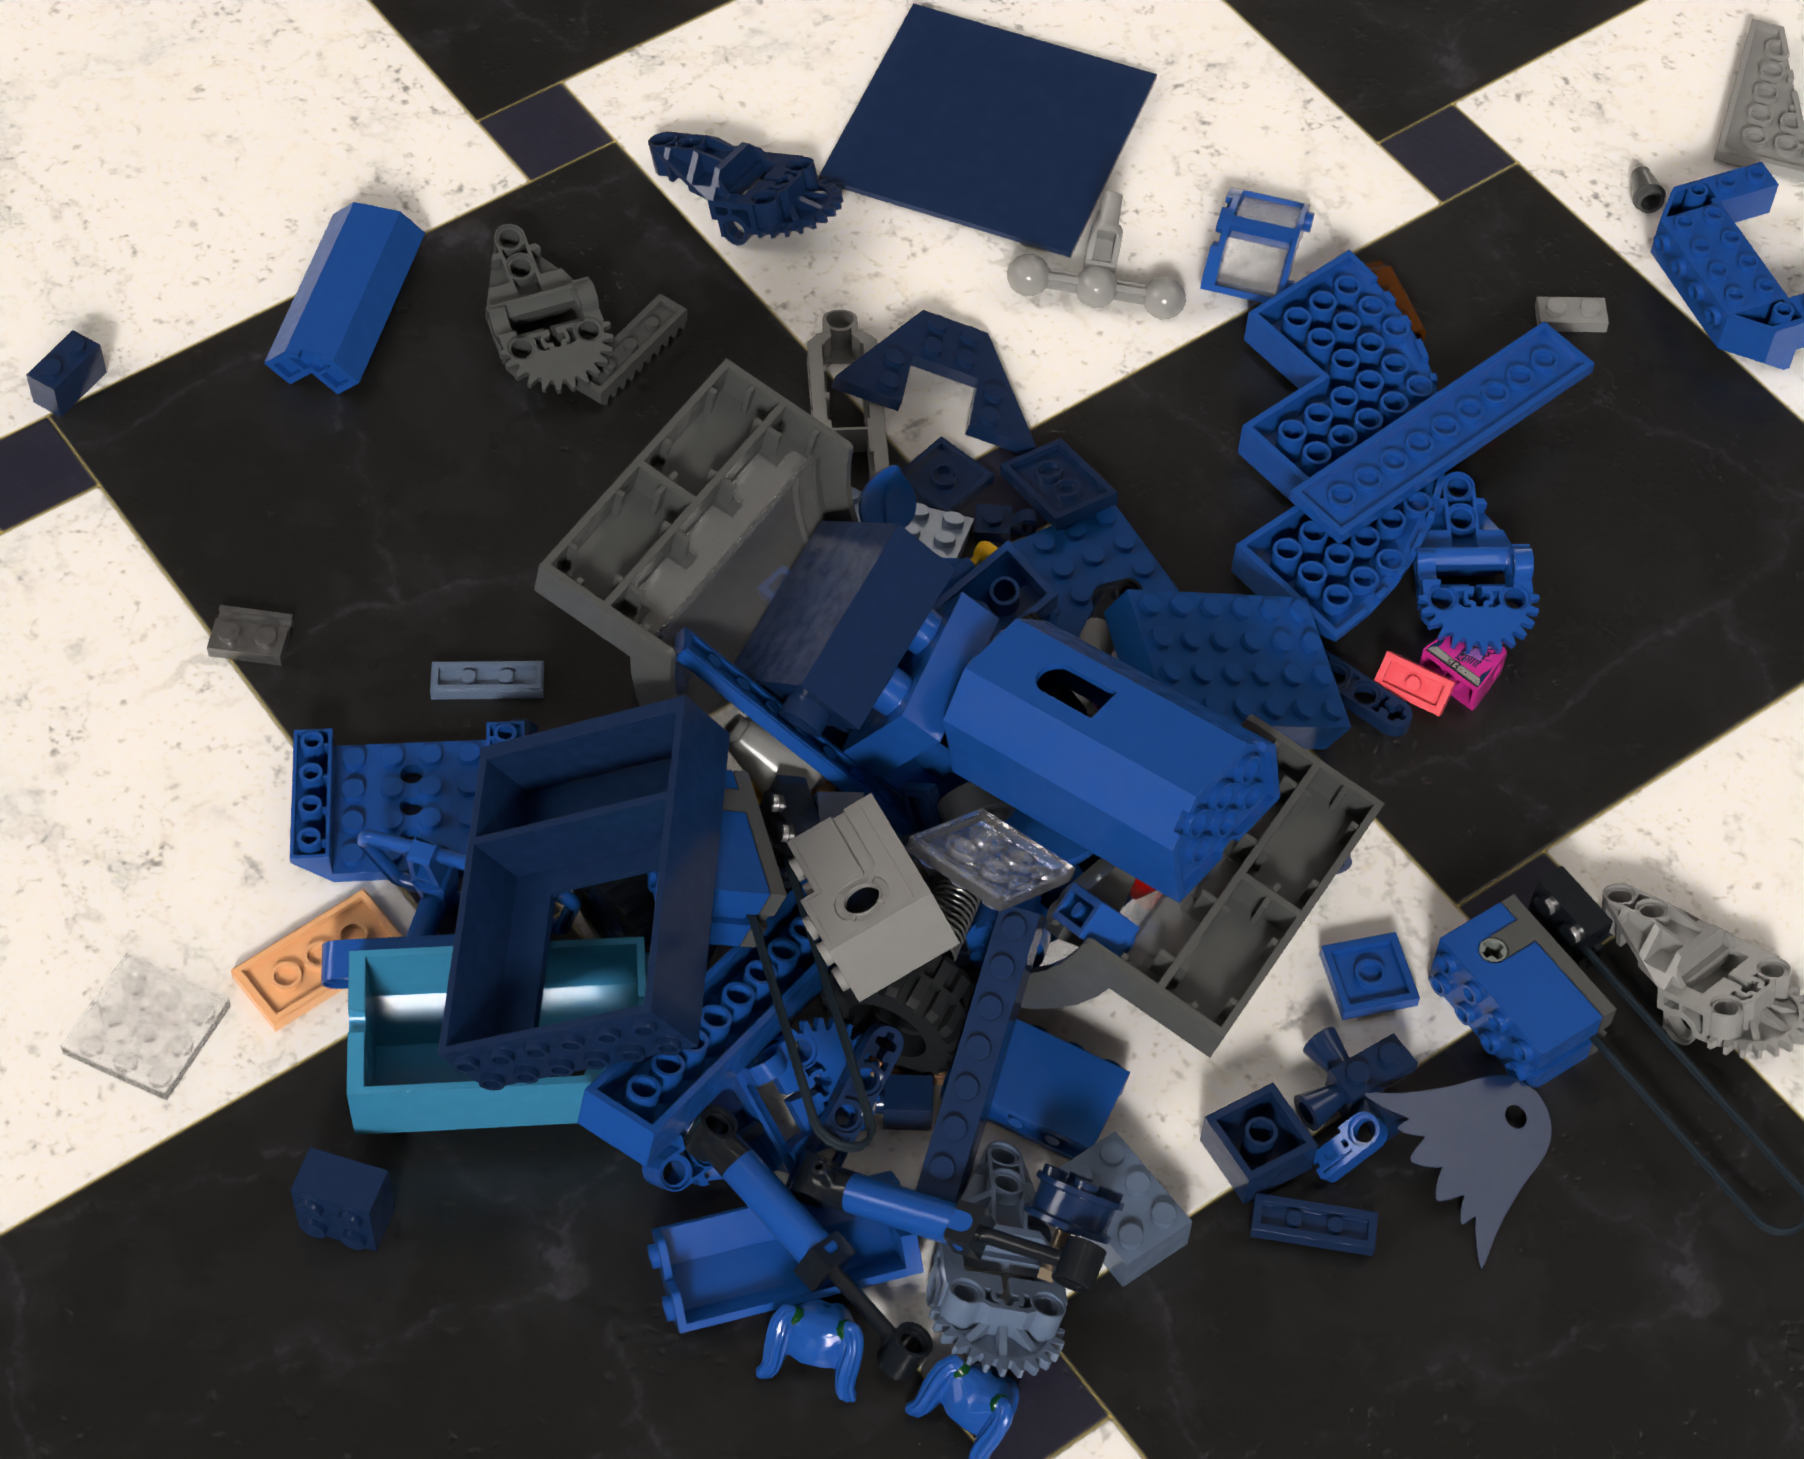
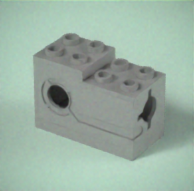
[787,793,960,1002]

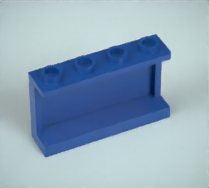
[940,1019,1130,1160]

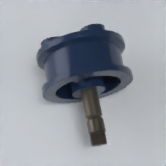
[1023,1163,1125,1283]

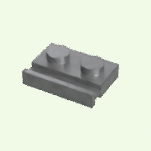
[207,605,294,666]

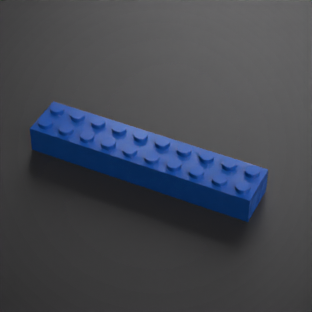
[577,878,836,1167]

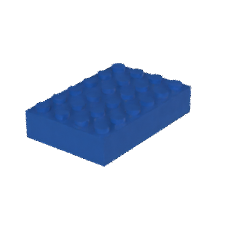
[1103,589,1351,749]

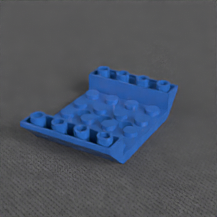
[289,721,525,882]

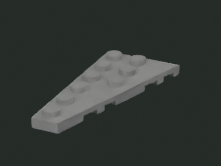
[1714,19,1804,182]

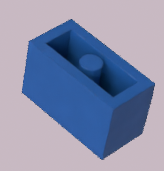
[1051,882,1140,957]

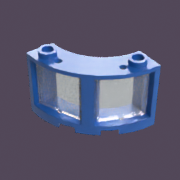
[1200,187,1315,303]

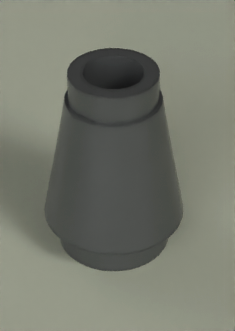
[1631,166,1666,213]

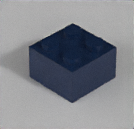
[1200,1083,1318,1203]
[290,1147,396,1252]

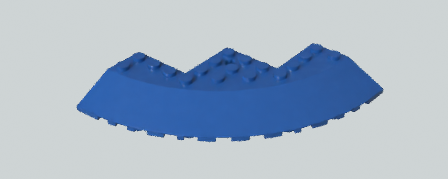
[1231,250,1445,642]

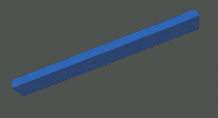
[674,627,913,836]

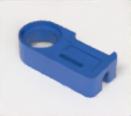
[1313,1111,1388,1183]

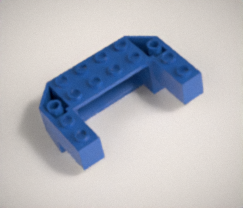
[1650,162,1804,370]

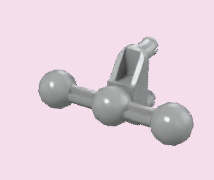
[1007,191,1186,320]

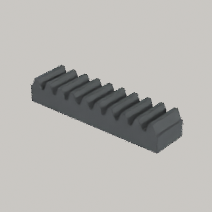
[575,294,688,406]

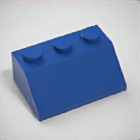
[932,540,1058,647]

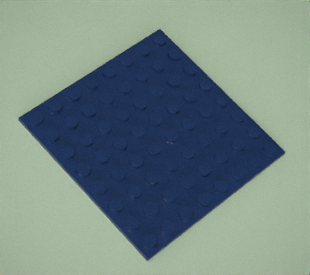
[818,3,1157,258]

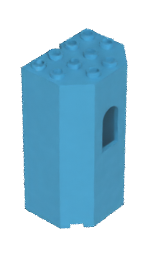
[347,937,650,1135]

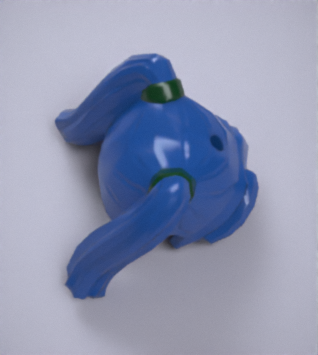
[756,1299,864,1403]
[905,1355,1019,1459]

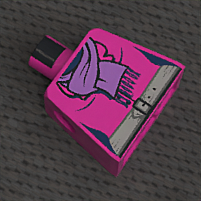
[1419,636,1507,711]

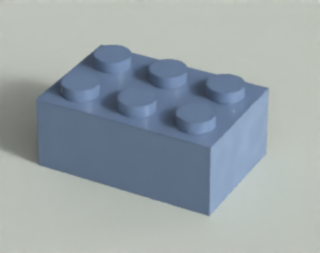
[1059,1131,1192,1287]

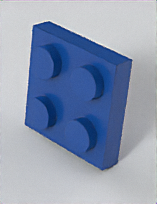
[1319,932,1420,1020]

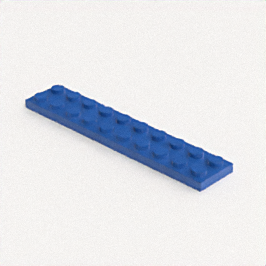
[1289,321,1595,544]

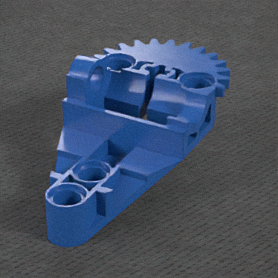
[1413,471,1540,656]
[642,1017,880,1192]

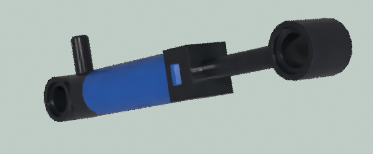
[683,1104,933,1380]
[789,1153,1107,1294]

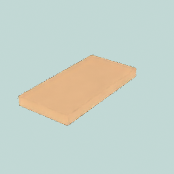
[231,888,404,1032]

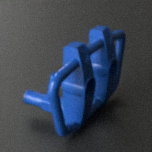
[356,830,581,937]

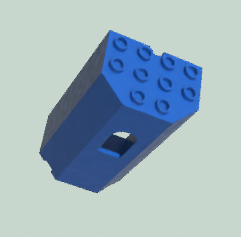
[943,618,1280,903]

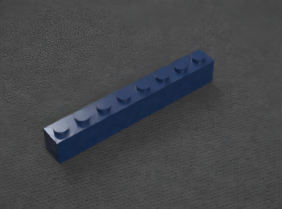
[915,903,1047,1204]

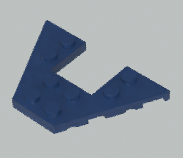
[831,310,1036,455]

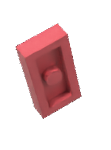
[1374,651,1457,716]

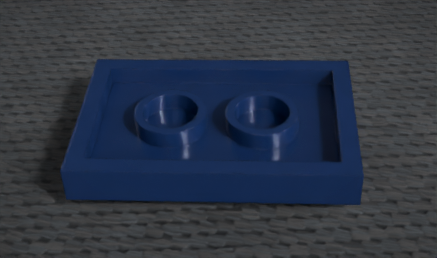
[1000,438,1118,530]

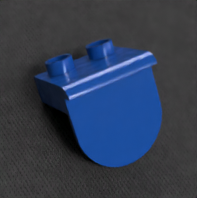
[841,592,999,798]

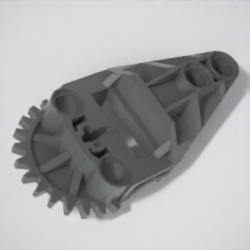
[485,224,614,394]

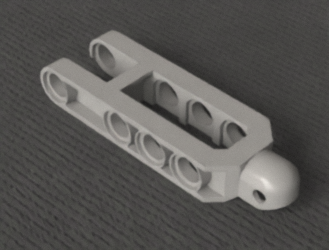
[807,310,889,479]

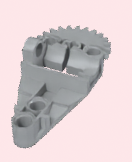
[1602,883,1804,1059]

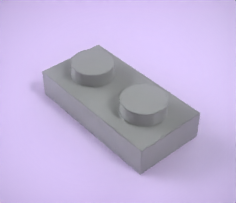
[1535,297,1609,332]

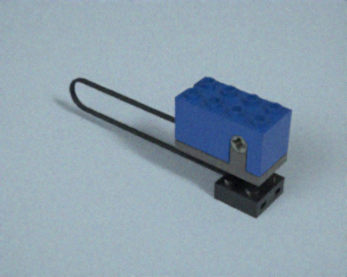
[647,770,876,1153]
[1428,866,1804,1236]

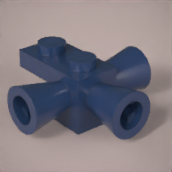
[1294,1027,1418,1142]

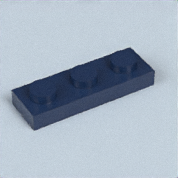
[1250,1193,1378,1256]

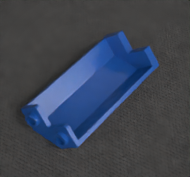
[264,202,425,394]
[647,1170,924,1334]

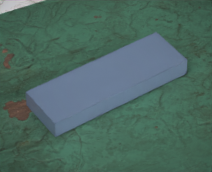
[430,661,545,700]

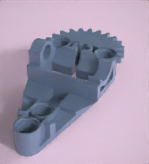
[926,1141,1068,1378]

